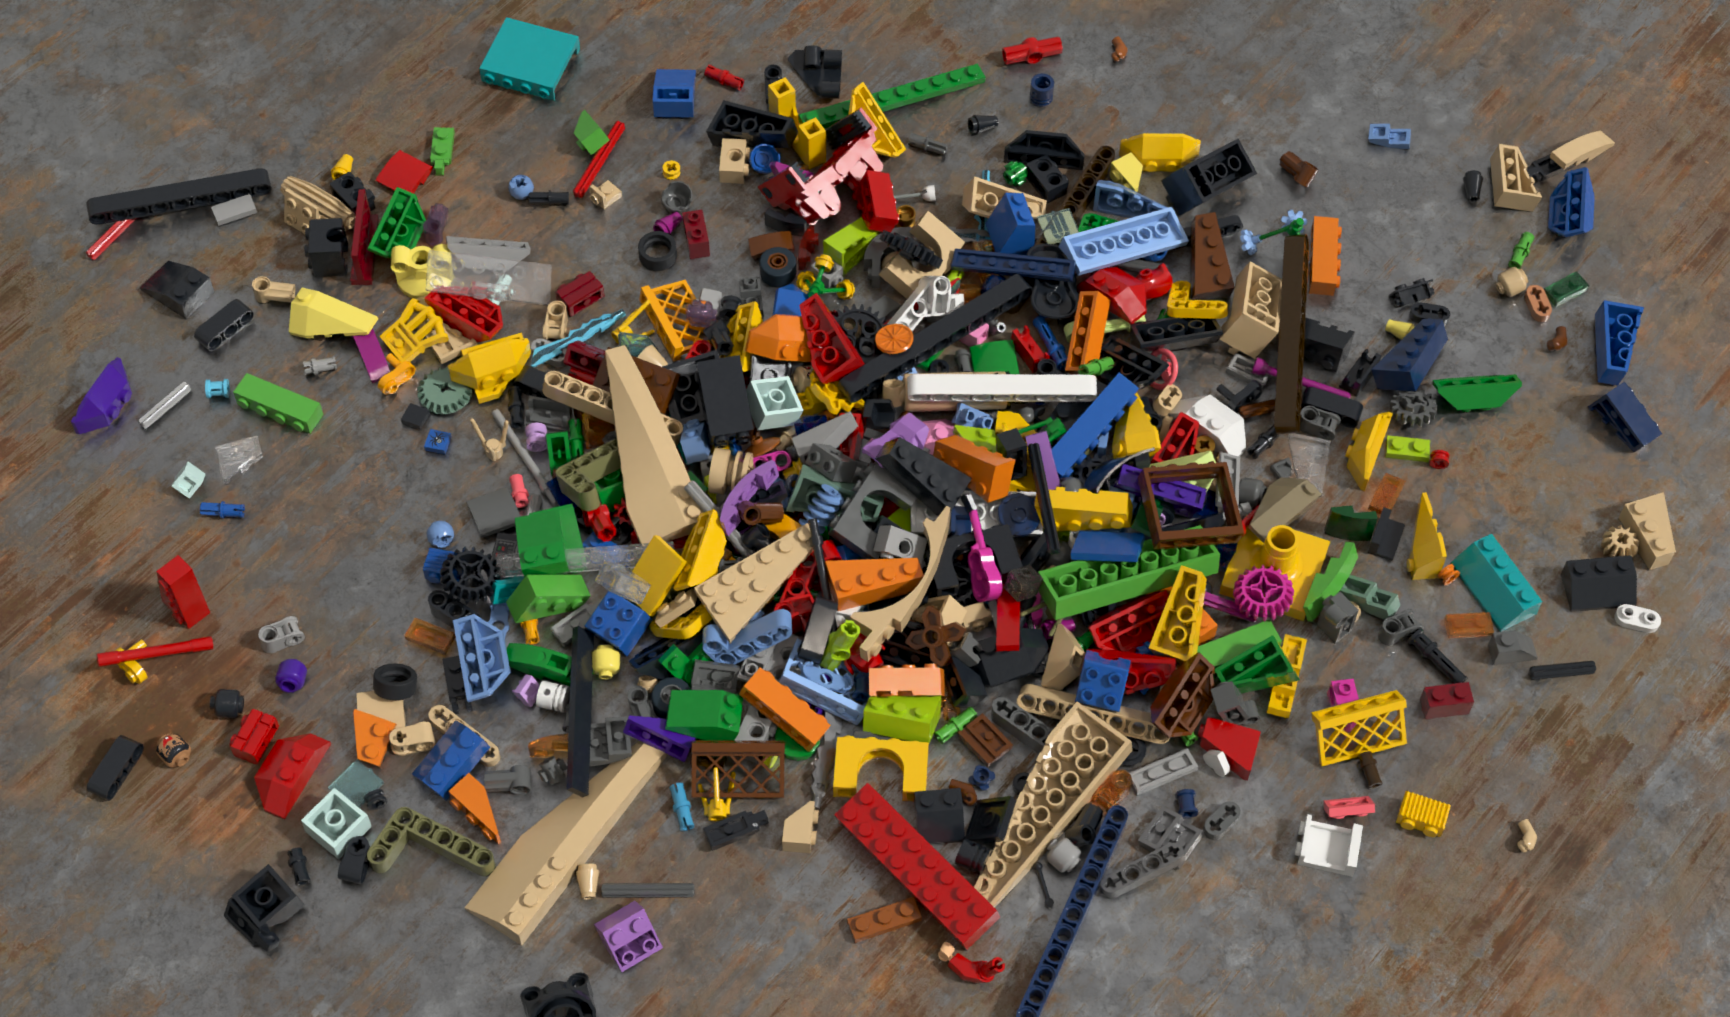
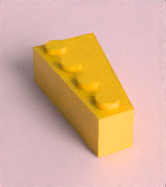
[1035,487,1133,532]
[1149,565,1207,664]

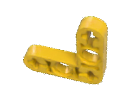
[1167,281,1228,319]
[649,603,713,639]

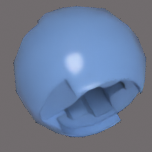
[508,175,534,200]
[426,521,454,548]

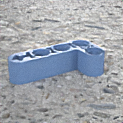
[703,609,792,665]

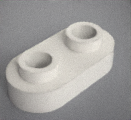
[1614,604,1661,633]

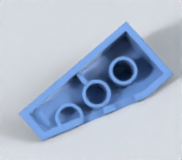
[1093,180,1175,218]

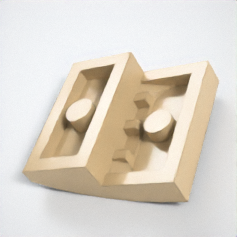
[356,691,406,729]

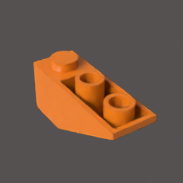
[448,773,501,845]

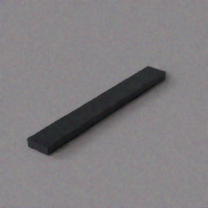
[566,626,594,797]

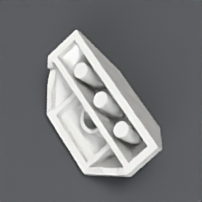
[1168,395,1246,457]

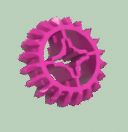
[1233,564,1294,622]

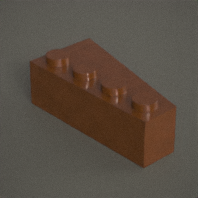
[1191,212,1235,300]

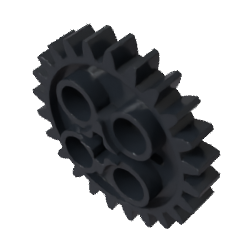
[879,230,943,269]
[833,304,889,364]

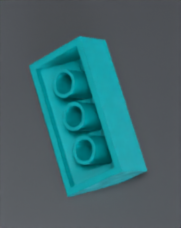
[1450,534,1543,632]

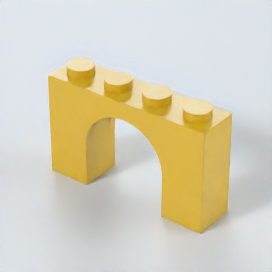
[768,77,826,169]
[833,735,929,802]

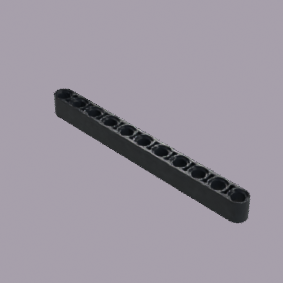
[837,274,1033,403]

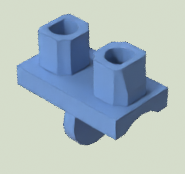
[951,403,993,429]

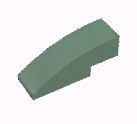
[1339,575,1401,620]

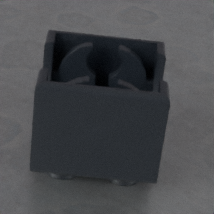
[304,218,348,277]

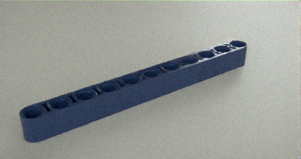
[1016,805,1128,1017]

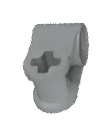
[258,616,305,653]

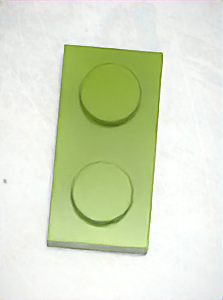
[1385,435,1430,462]

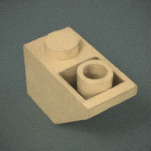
[782,801,819,853]

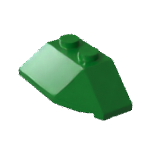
[367,187,427,258]
[1432,374,1522,412]

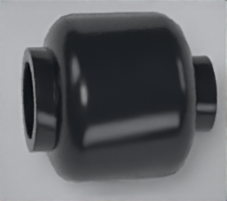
[210,689,244,719]

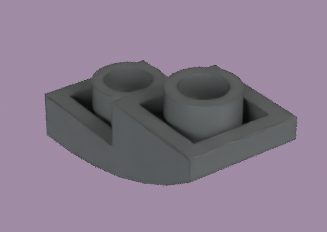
[739,277,764,316]
[859,295,902,331]

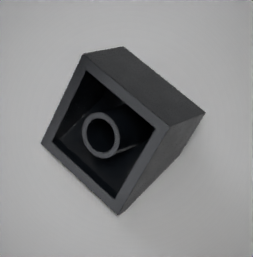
[914,788,965,845]
[232,864,305,930]

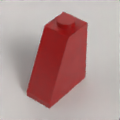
[1198,717,1261,781]

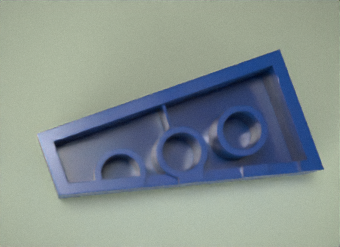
[1595,300,1644,386]

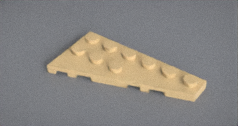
[694,523,813,643]

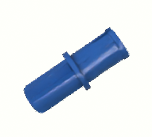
[200,501,245,518]

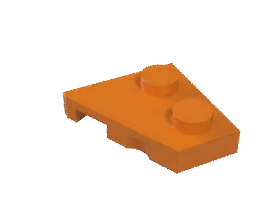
[353,709,397,767]

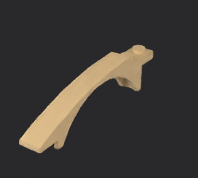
[850,506,951,662]

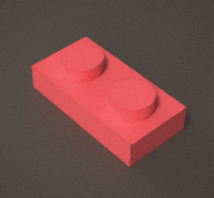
[1323,796,1375,819]

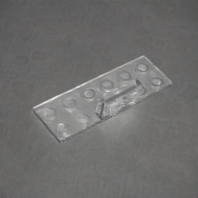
[426,250,552,305]

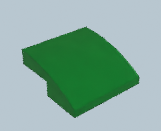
[969,340,1019,374]

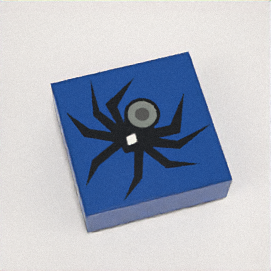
[424,429,452,454]

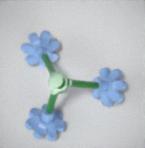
[1240,209,1310,267]

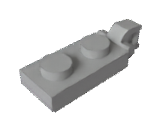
[550,599,602,647]

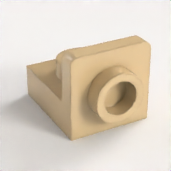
[589,180,622,209]

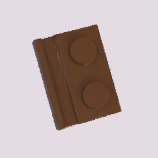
[957,713,1013,768]

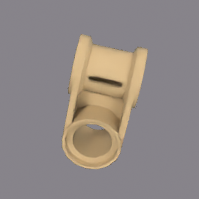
[543,301,568,342]
[389,722,436,756]

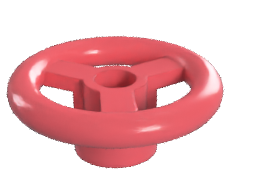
[1150,348,1178,390]

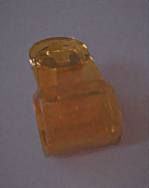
[1091,769,1132,813]

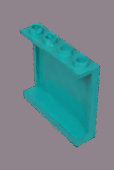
[479,17,580,101]

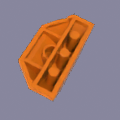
[745,314,812,362]

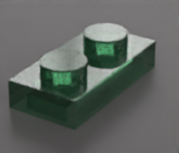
[1544,271,1590,307]

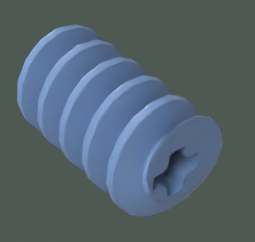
[799,484,844,534]

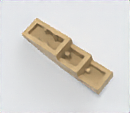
[1550,131,1615,169]

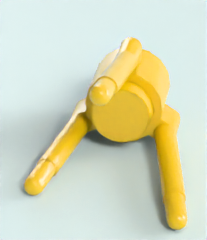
[611,300,655,346]
[697,767,736,821]

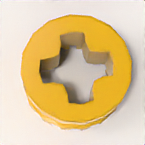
[662,160,680,180]

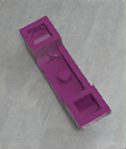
[353,328,390,384]

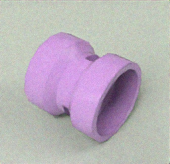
[525,423,547,452]

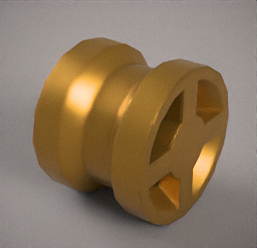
[1194,435,1215,455]

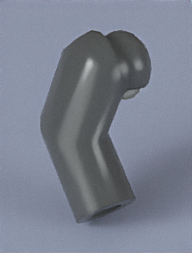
[987,319,1006,335]

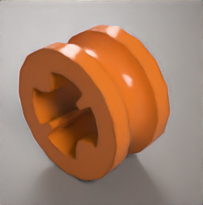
[1437,564,1460,585]

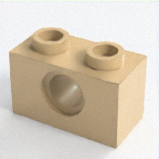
[719,138,750,184]

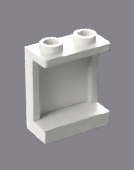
[1295,814,1363,877]

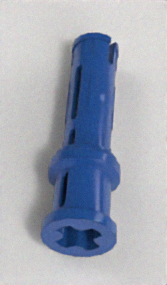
[1033,316,1067,372]

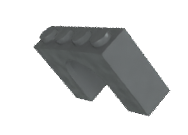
[828,462,917,559]

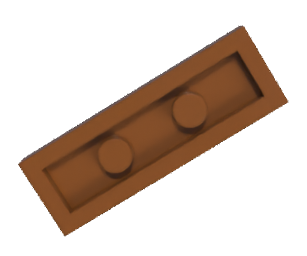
[847,897,922,943]

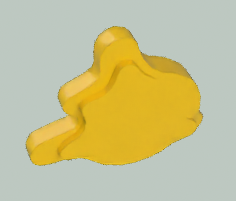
[809,370,865,414]

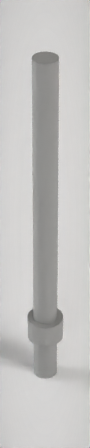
[492,409,561,506]

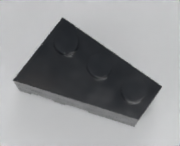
[1304,318,1355,372]

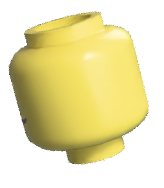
[592,645,620,680]

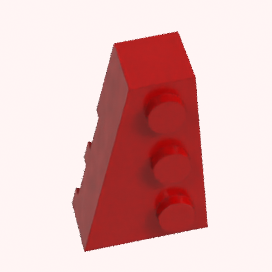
[852,170,899,233]
[1150,412,1199,464]

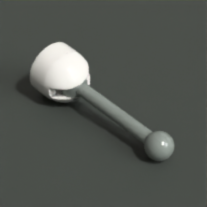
[894,185,936,202]

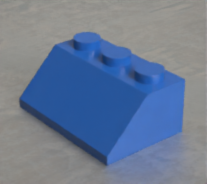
[412,720,490,801]

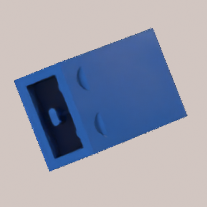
[653,69,696,117]

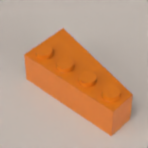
[825,558,924,611]

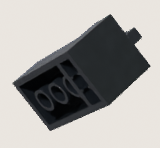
[1161,138,1258,216]

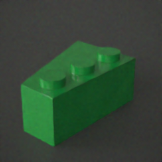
[1215,635,1300,694]

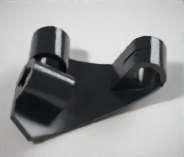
[787,45,842,99]
[1083,447,1156,494]

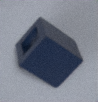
[949,506,971,537]

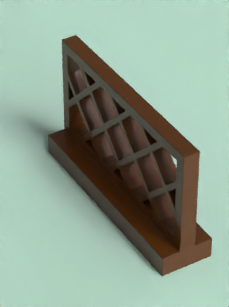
[691,740,785,798]

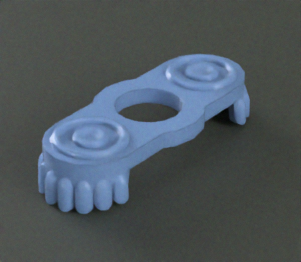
[488,603,509,639]
[801,661,854,693]

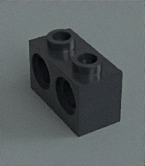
[1026,154,1069,204]
[329,171,375,216]

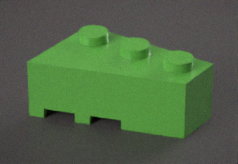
[506,575,591,623]

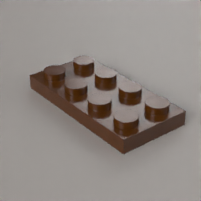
[592,347,681,414]

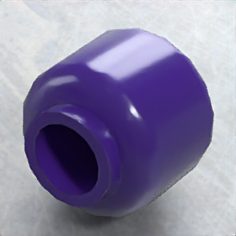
[275,659,307,693]

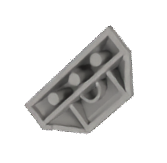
[446,236,530,273]

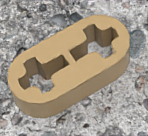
[1153,384,1182,416]

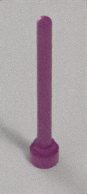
[1251,357,1351,398]

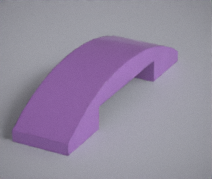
[1025,431,1061,490]
[720,460,779,536]

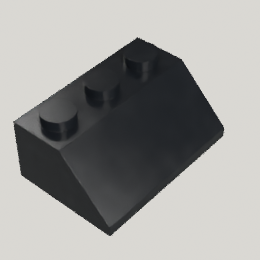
[1561,555,1637,612]

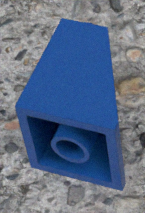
[985,193,1035,255]

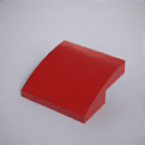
[376,150,433,194]

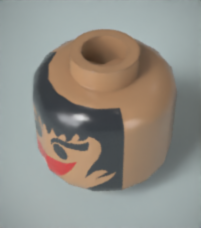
[156,734,191,768]

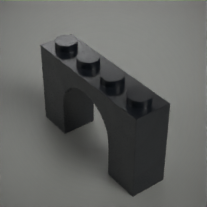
[923,524,1024,597]

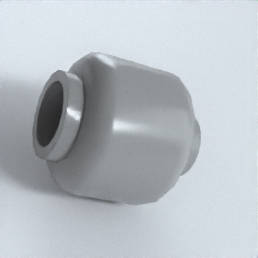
[1047,838,1082,873]

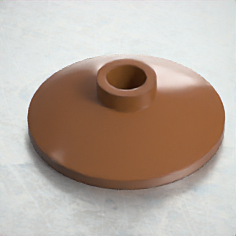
[743,436,781,460]

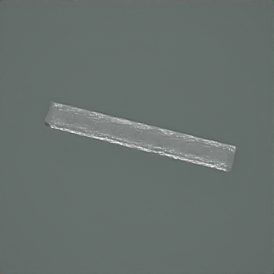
[496,541,674,578]

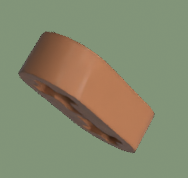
[1524,285,1552,322]

